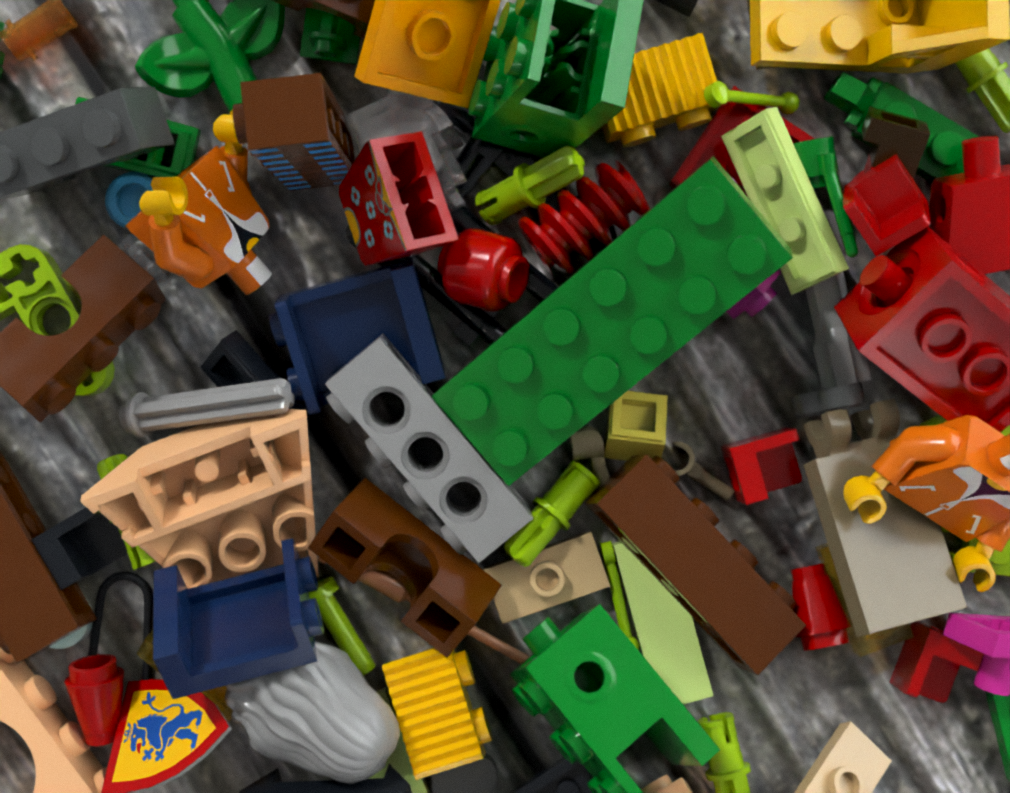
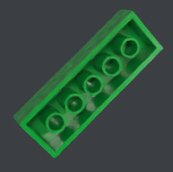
[431,156,793,486]

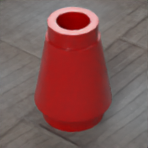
[790,563,852,651]
[64,654,124,746]

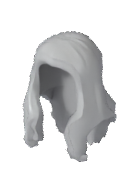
[225,642,400,784]

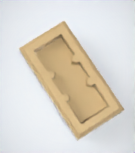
[483,530,611,624]
[794,721,892,793]

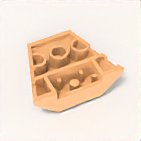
[80,409,319,589]

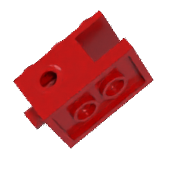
[834,227,1010,433]

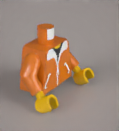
[125,109,272,295]
[843,415,1010,592]

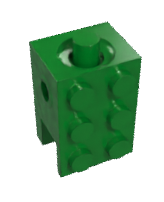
[469,0,644,158]
[510,604,720,793]

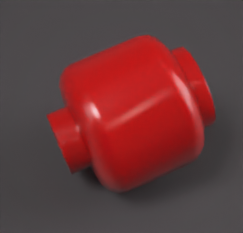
[438,228,529,312]

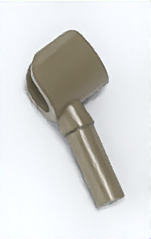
[569,426,610,488]
[672,442,734,501]

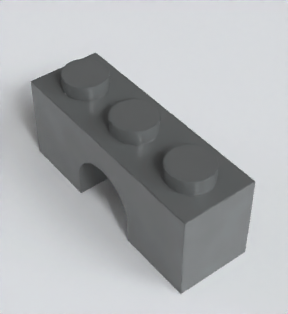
[0,87,175,199]

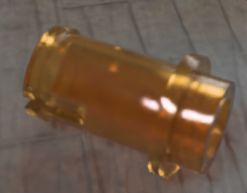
[0,0,79,63]

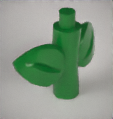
[135,0,285,113]

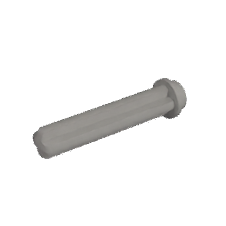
[119,378,295,438]

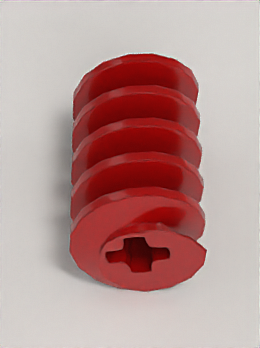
[518,160,650,276]

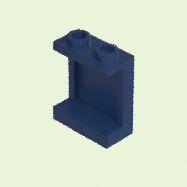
[269,258,445,415]
[153,538,324,699]

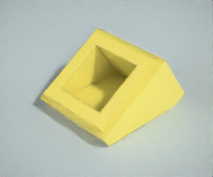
[604,391,668,461]

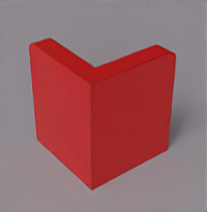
[843,154,931,257]
[720,427,802,505]
[889,621,984,703]

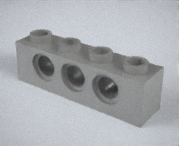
[325,333,533,563]

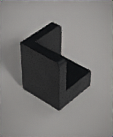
[31,507,127,590]

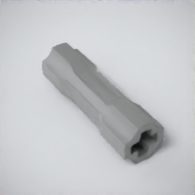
[806,209,872,390]

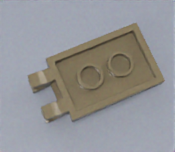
[803,398,967,637]

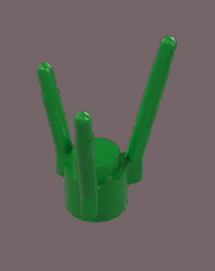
[777,136,858,279]

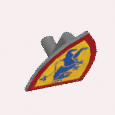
[101,679,232,793]

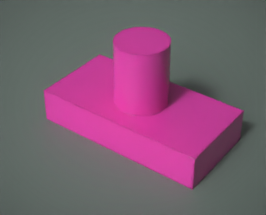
[943,613,1010,696]

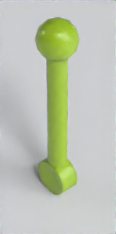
[704,81,800,114]
[600,541,640,651]

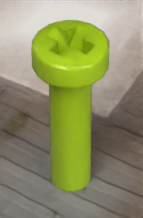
[309,576,376,676]

